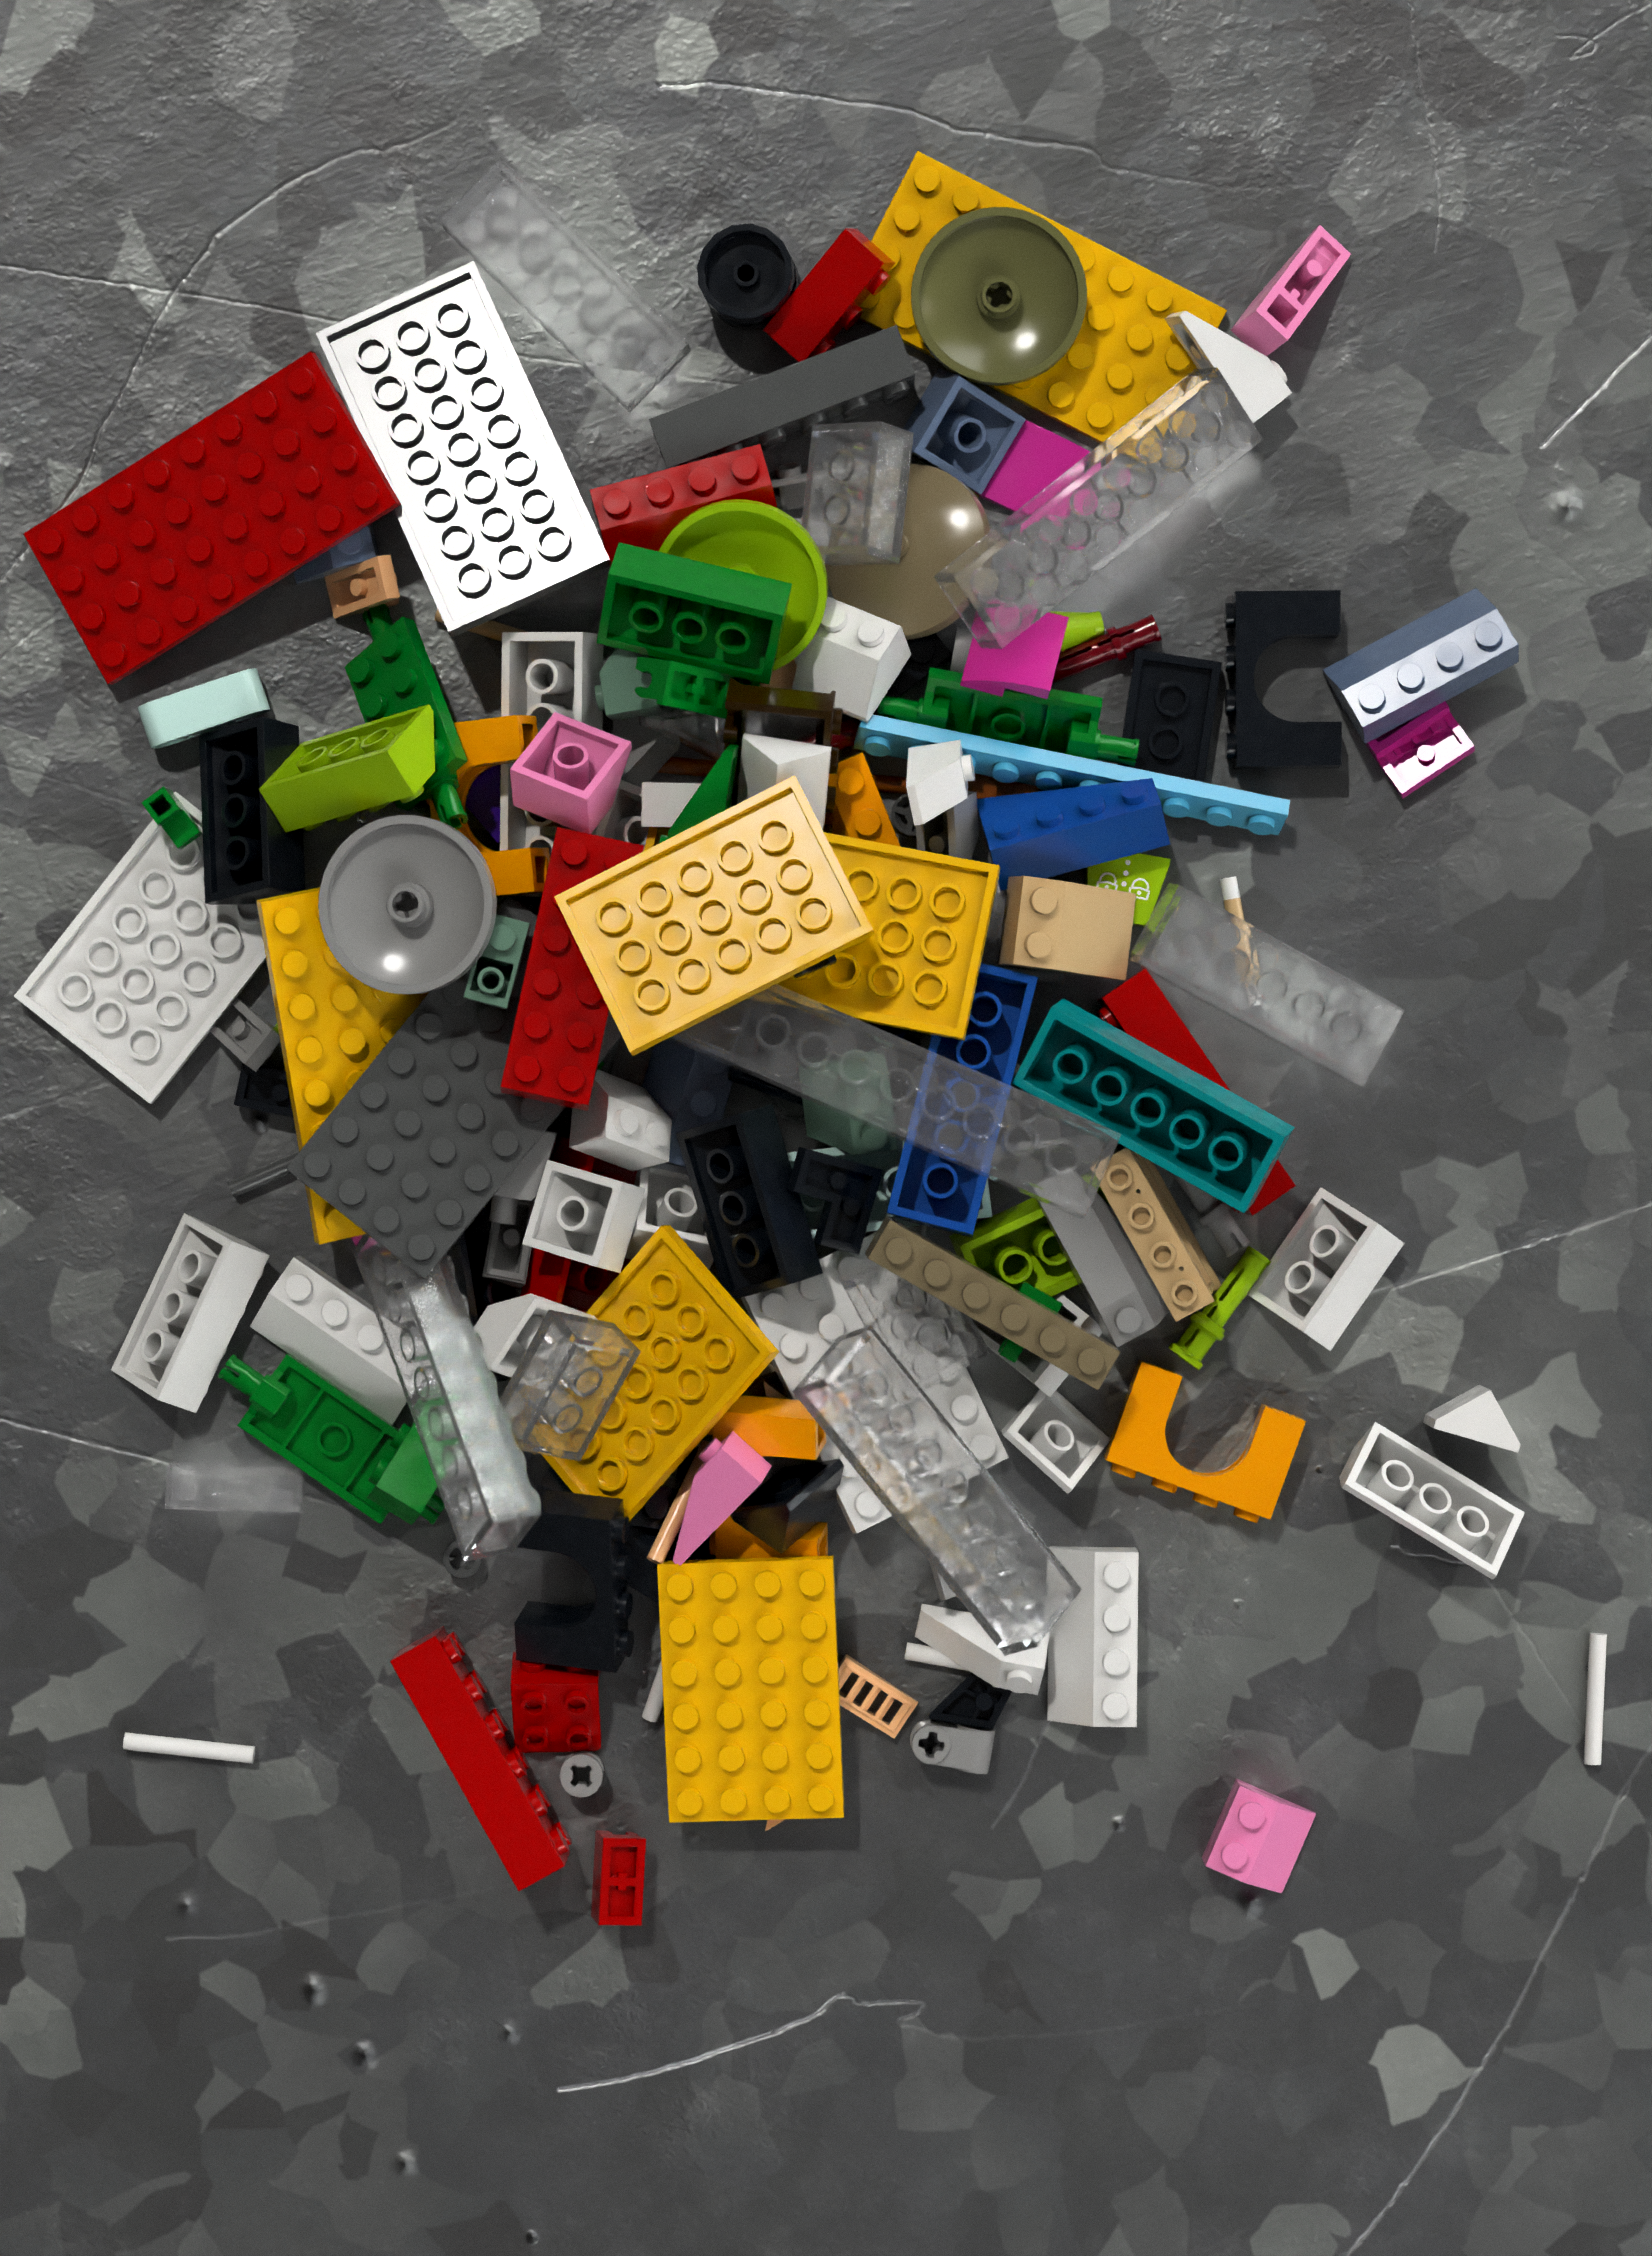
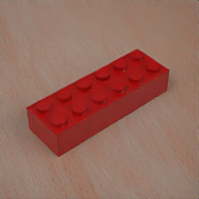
[500,827,644,1111]
[1097,968,1296,1216]
[390,1626,572,1892]

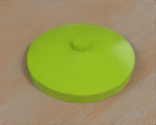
[658,499,828,677]

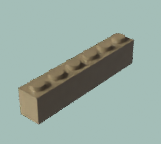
[865,1215,1120,1390]

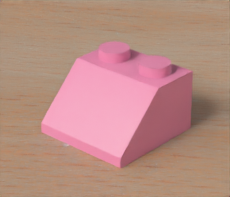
[510,712,632,834]
[1202,1779,1316,1893]

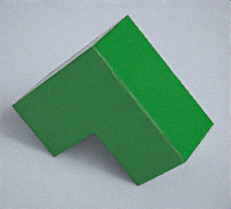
[141,786,203,850]

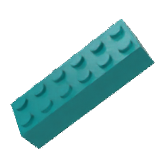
[1012,998,1295,1213]

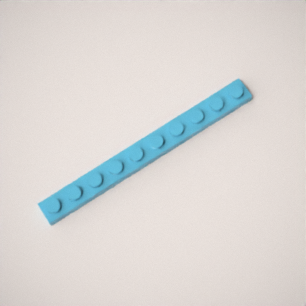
[854,714,1290,835]

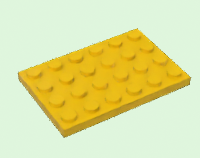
[554,775,875,1056]
[503,1225,779,1521]
[657,1556,845,1823]

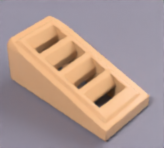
[838,1654,918,1739]

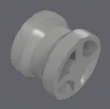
[559,1751,605,1798]

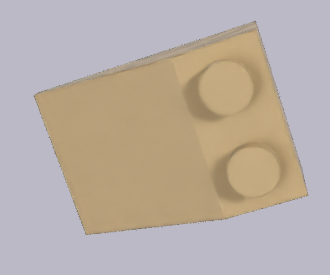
[998,876,1136,981]

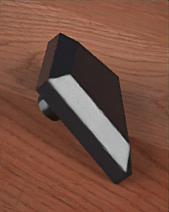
[928,1672,1012,1729]

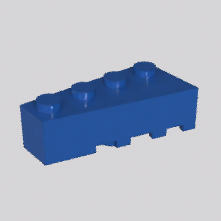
[977,778,1170,891]

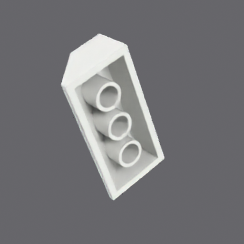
[111,1213,270,1413]
[250,1255,442,1425]
[1339,1422,1524,1580]
[1047,1546,1139,1727]

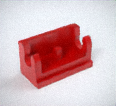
[591,1830,646,1926]

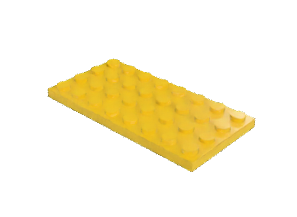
[859,151,1227,467]
[644,827,1001,1041]
[256,887,486,1245]

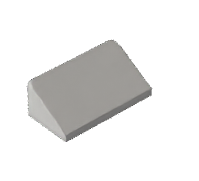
[482,1199,535,1289]

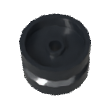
[697,223,799,331]

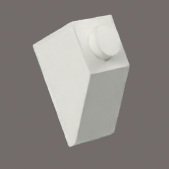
[906,740,975,826]

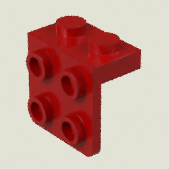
[510,1652,602,1753]

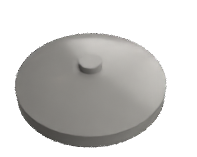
[318,815,497,994]

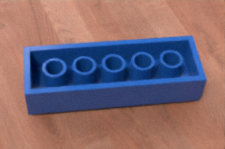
[887,963,1038,1238]

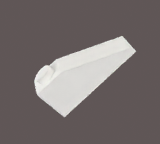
[1164,311,1292,426]
[915,1604,1050,1695]

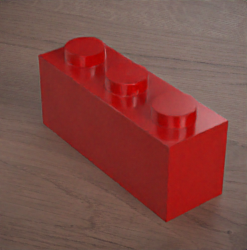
[763,228,895,362]

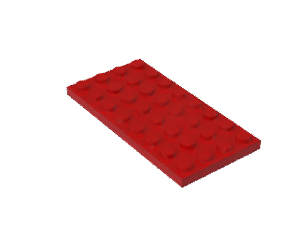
[23,351,401,685]

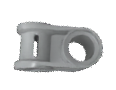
[910,1719,996,1774]

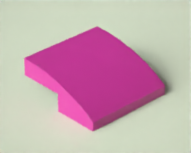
[975,420,1097,534]
[960,607,1069,699]
[1365,701,1475,799]

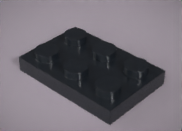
[1117,649,1222,782]

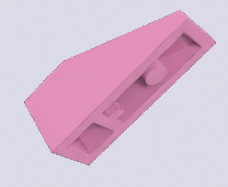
[1230,225,1351,356]
[672,1431,772,1566]

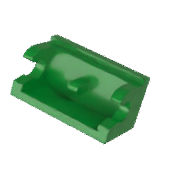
[635,656,734,719]

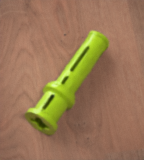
[1168,1246,1271,1371]

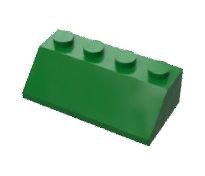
[597,542,792,684]

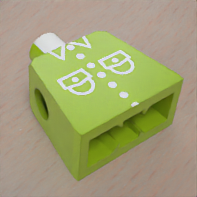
[1085,853,1171,927]

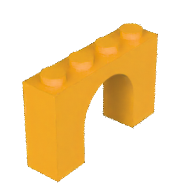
[426,715,550,898]
[1104,1359,1306,1523]
[708,1395,828,1559]

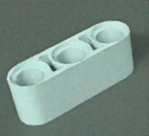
[137,668,271,750]

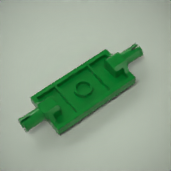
[345,604,468,830]
[877,667,1139,767]
[217,1353,448,1526]

